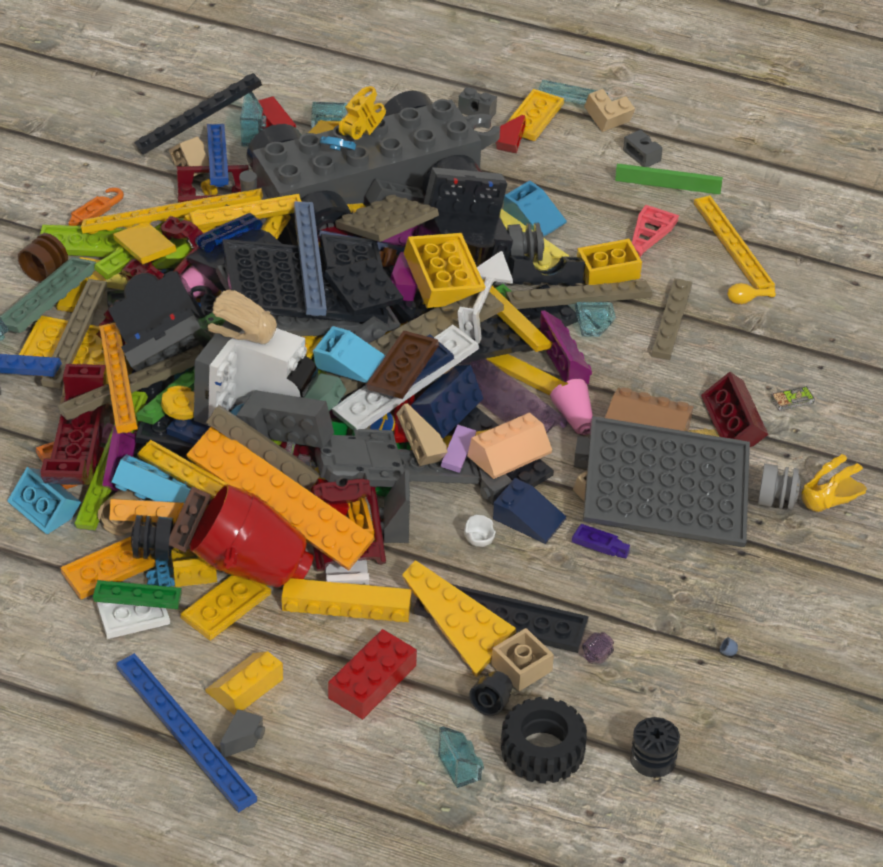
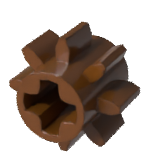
[379,247,399,268]

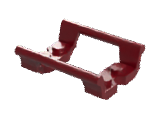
[177,165,249,203]
[121,216,210,283]
[310,479,386,571]

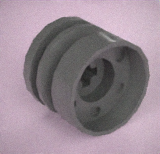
[507,222,544,262]

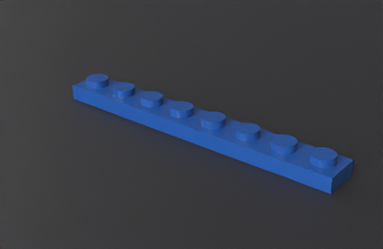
[207,124,229,187]

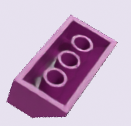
[540,310,592,384]

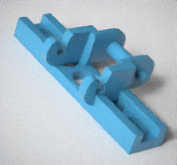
[146,560,175,587]

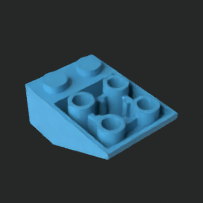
[503,180,567,236]

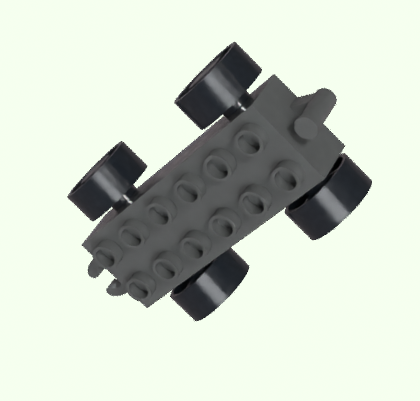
[239,90,500,243]

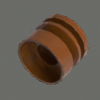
[18,233,68,283]

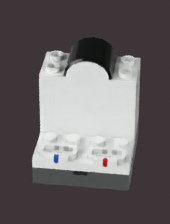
[194,321,319,426]

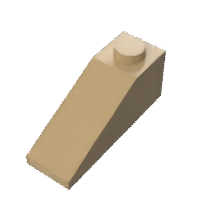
[397,403,448,466]

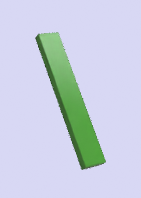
[615,163,723,194]

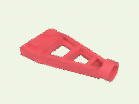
[632,205,679,258]

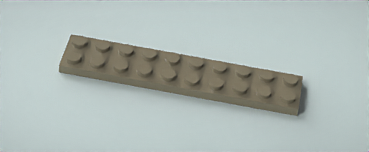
[322,292,504,396]

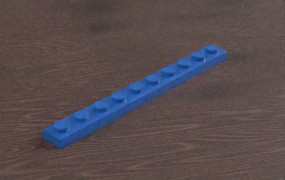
[116,653,257,813]

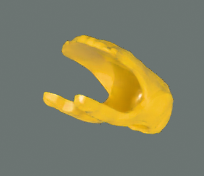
[801,454,867,512]

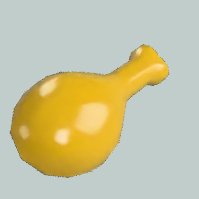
[727,283,776,305]

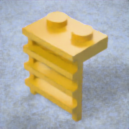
[171,549,217,587]

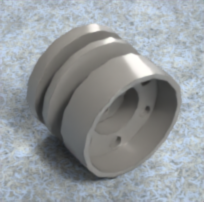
[758,463,800,510]

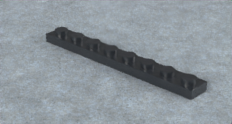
[134,73,262,155]

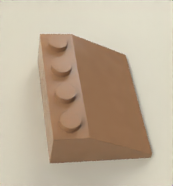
[605,387,694,432]

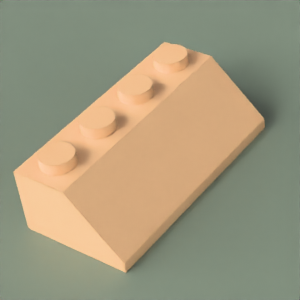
[467,412,552,479]

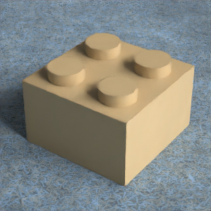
[492,628,554,691]

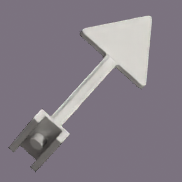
[458,251,513,343]

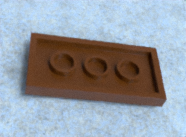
[366,330,439,399]

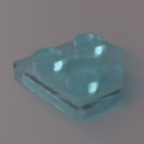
[575,302,616,337]

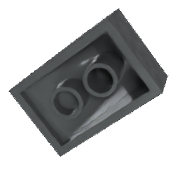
[380,470,410,543]

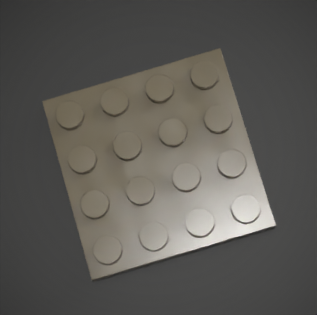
[335,195,439,242]

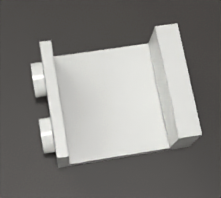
[325,560,369,585]

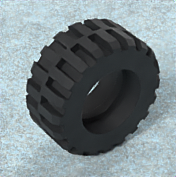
[501,697,587,784]

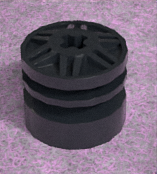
[131,515,174,561]
[630,717,680,778]

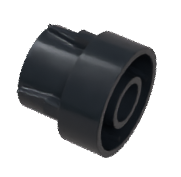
[469,671,513,716]

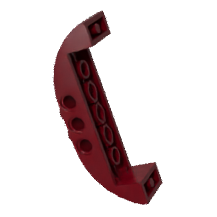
[40,364,106,485]

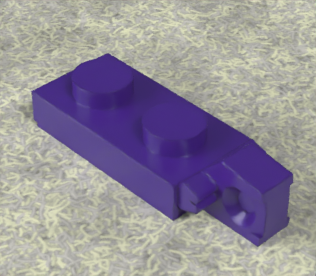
[572,523,630,559]

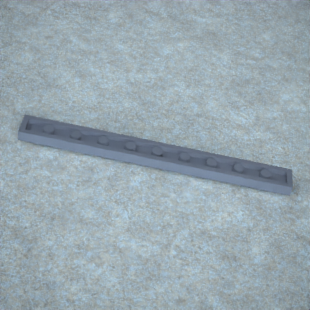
[294,201,327,316]

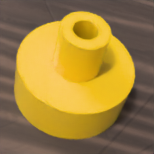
[201,179,219,195]

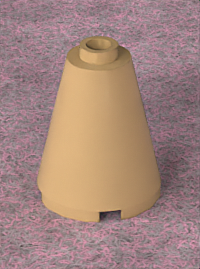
[98,489,143,536]

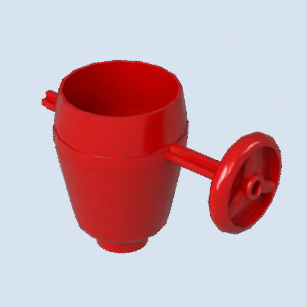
[190,484,314,588]

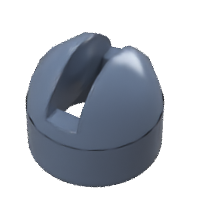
[720,637,738,656]

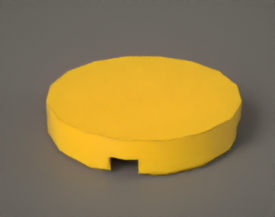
[161,386,194,420]

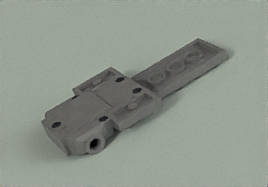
[315,429,480,487]

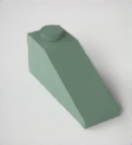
[304,373,347,411]

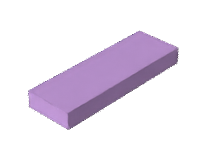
[441,425,476,473]

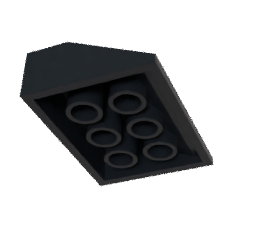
[186,222,282,292]

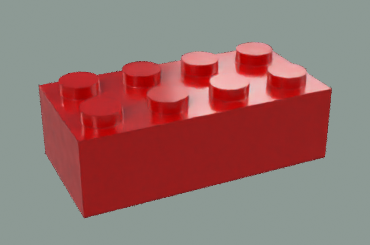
[328,629,417,720]

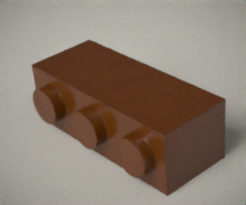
[169,486,211,555]

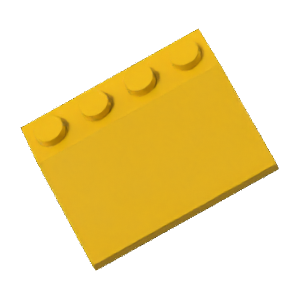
[404,233,486,308]

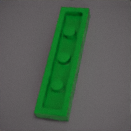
[93,580,182,609]

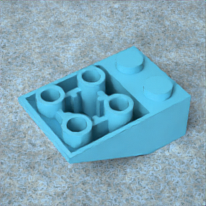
[313,326,385,383]

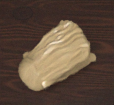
[208,290,277,344]

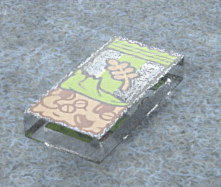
[771,386,815,411]

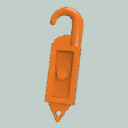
[68,187,124,226]

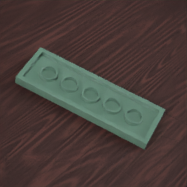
[0,257,96,333]

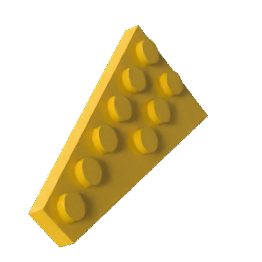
[402,560,516,678]

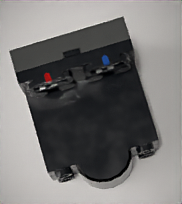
[417,167,513,267]
[108,271,214,371]

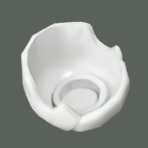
[464,515,496,547]

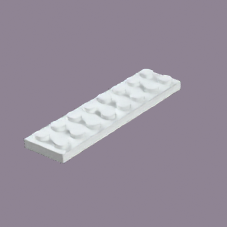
[332,325,479,430]

